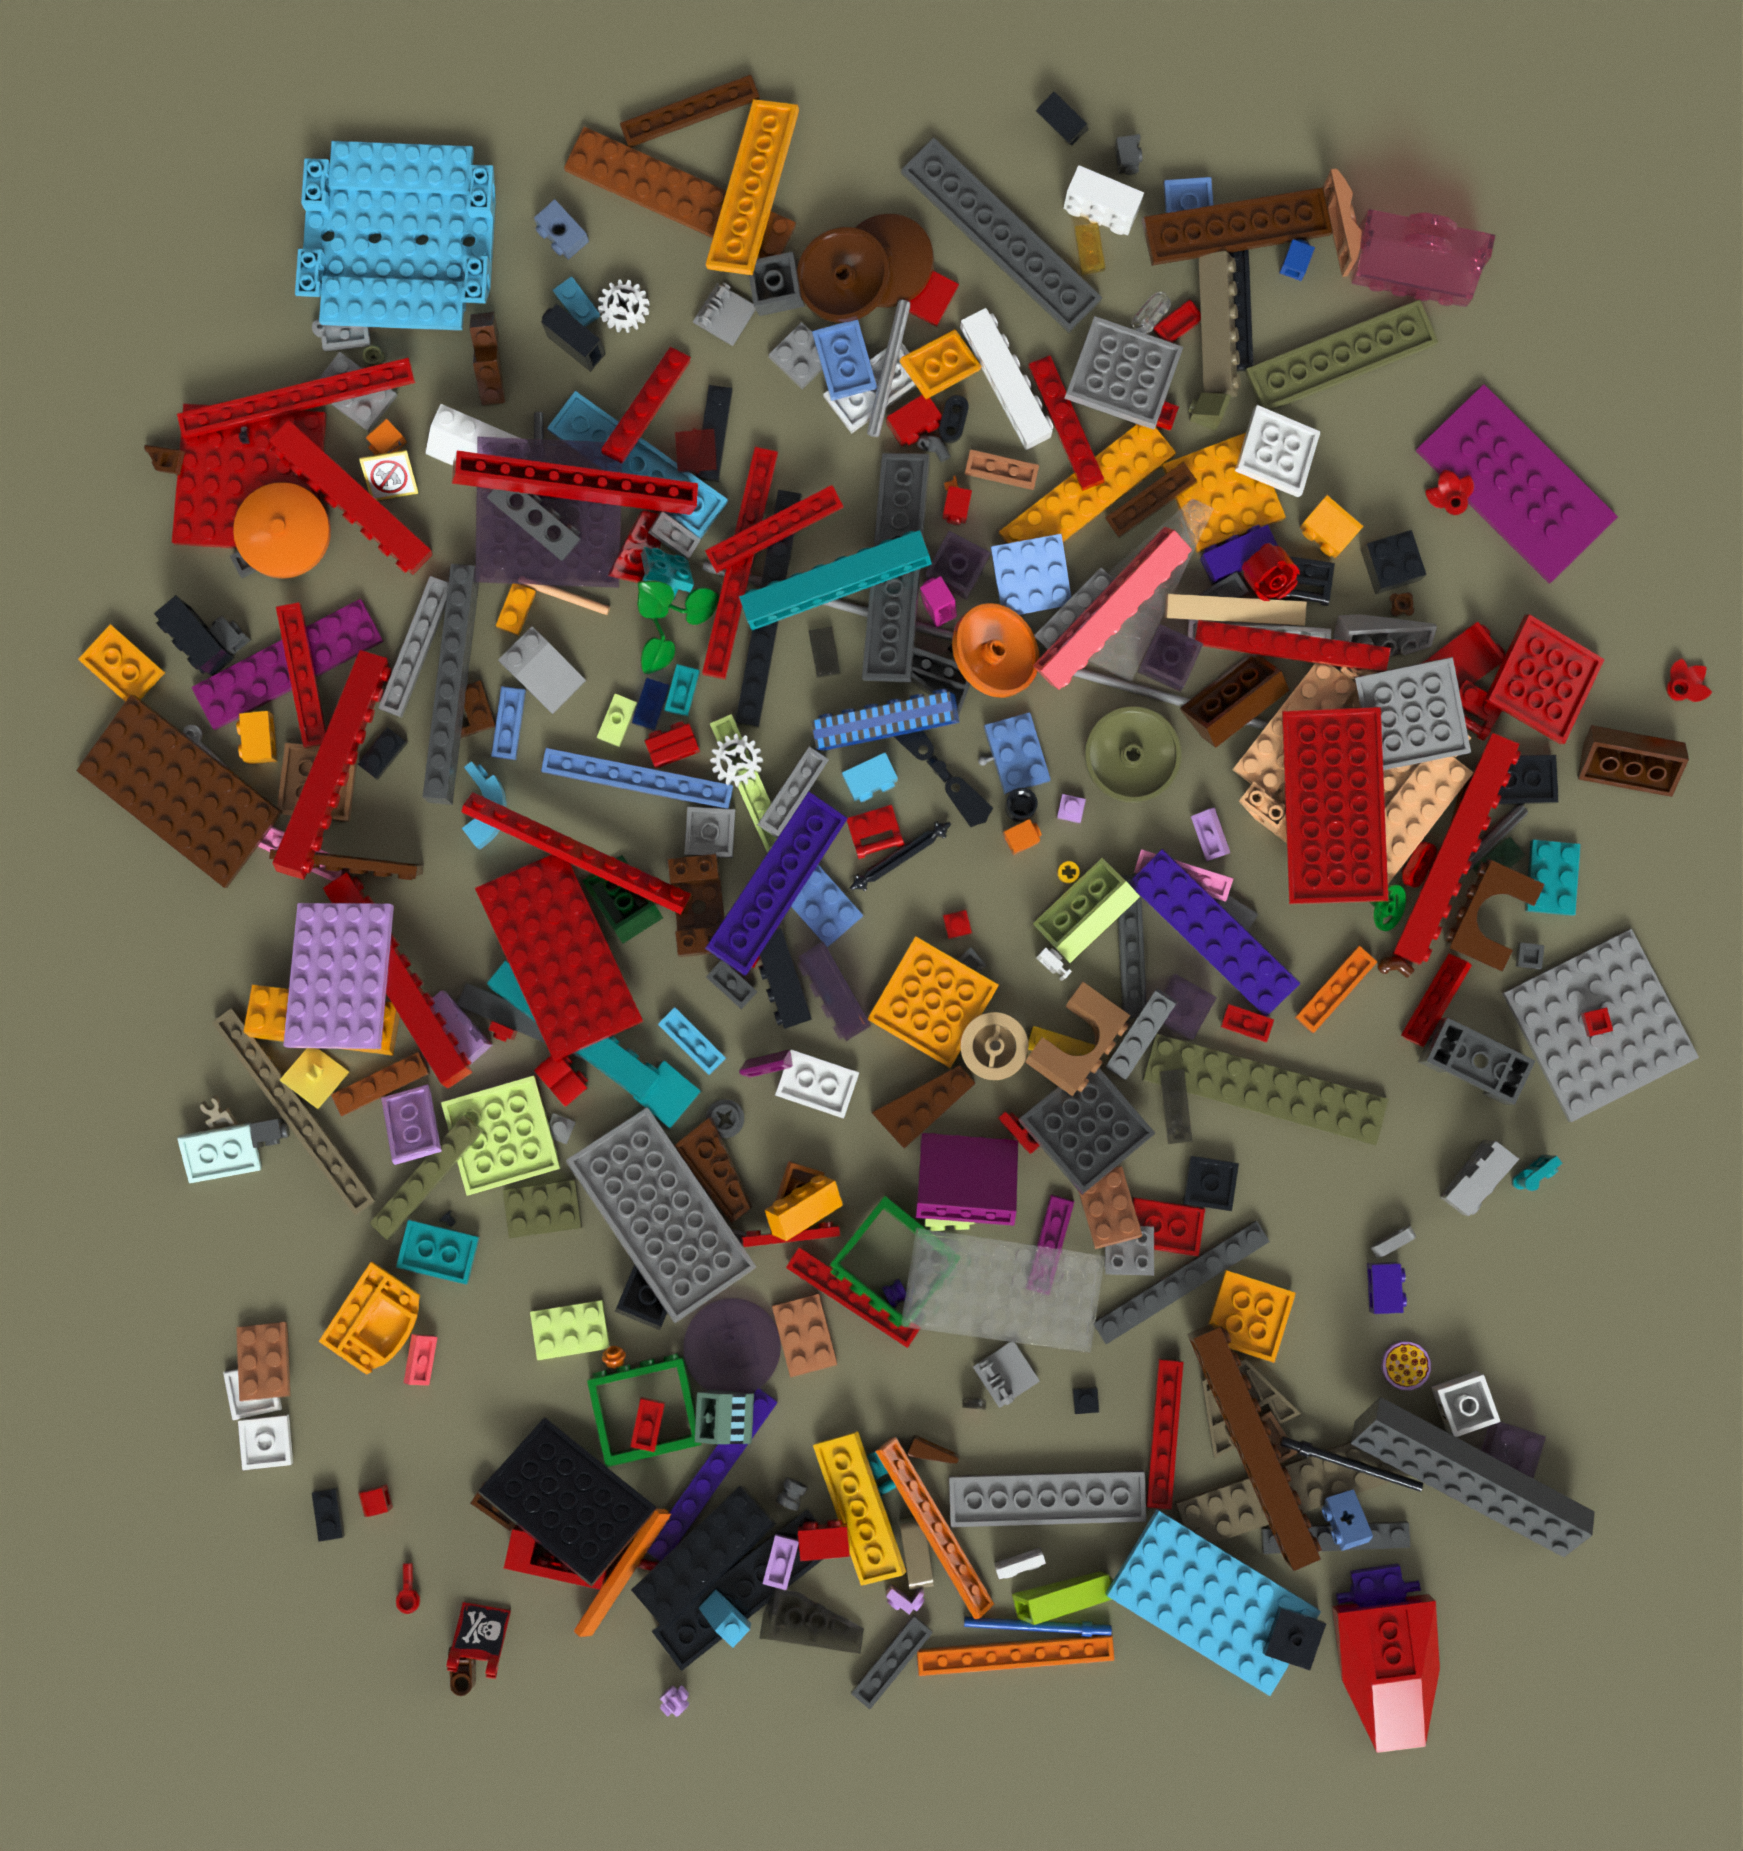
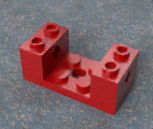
[503,1525,609,1590]

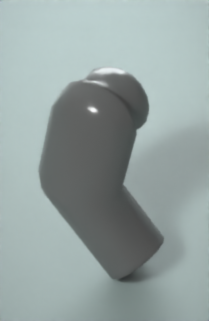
[918,435,951,463]

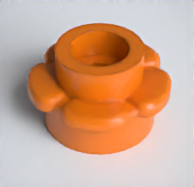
[602,1346,626,1368]

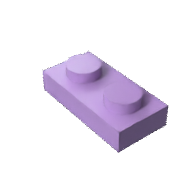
[1191,808,1230,861]
[763,1534,799,1590]

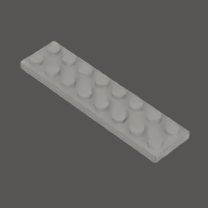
[949,1470,1146,1527]

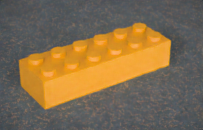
[243,984,400,1056]

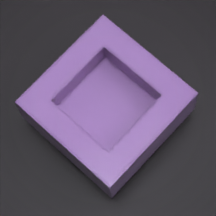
[1057,794,1086,823]

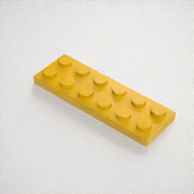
[813,1431,906,1586]

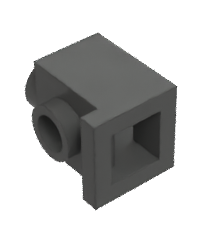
[1114,134,1143,175]
[208,616,251,655]
[249,1119,290,1148]

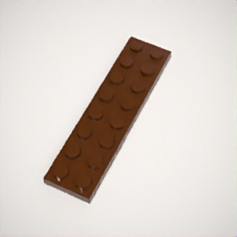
[1142,187,1333,266]

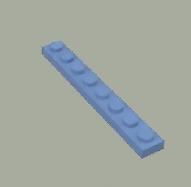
[541,748,734,809]

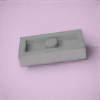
[648,511,701,560]

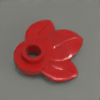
[1426,470,1474,516]
[1666,659,1712,702]

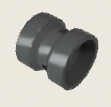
[776,1477,808,1511]

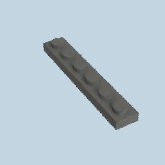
[1261,1521,1410,1554]

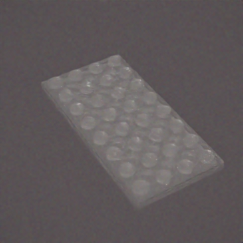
[901,1228,1105,1353]

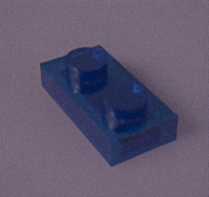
[632,678,670,731]

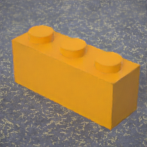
[765,1175,843,1241]

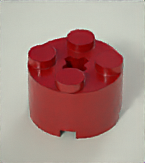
[1242,543,1300,601]

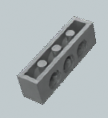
[487,489,582,561]

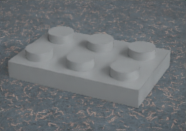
[319,352,398,432]

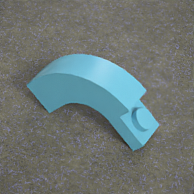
[462,761,507,849]

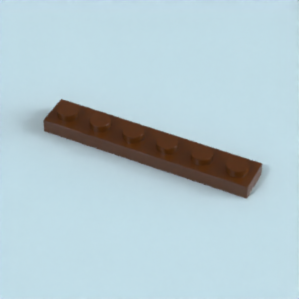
[620,75,760,147]

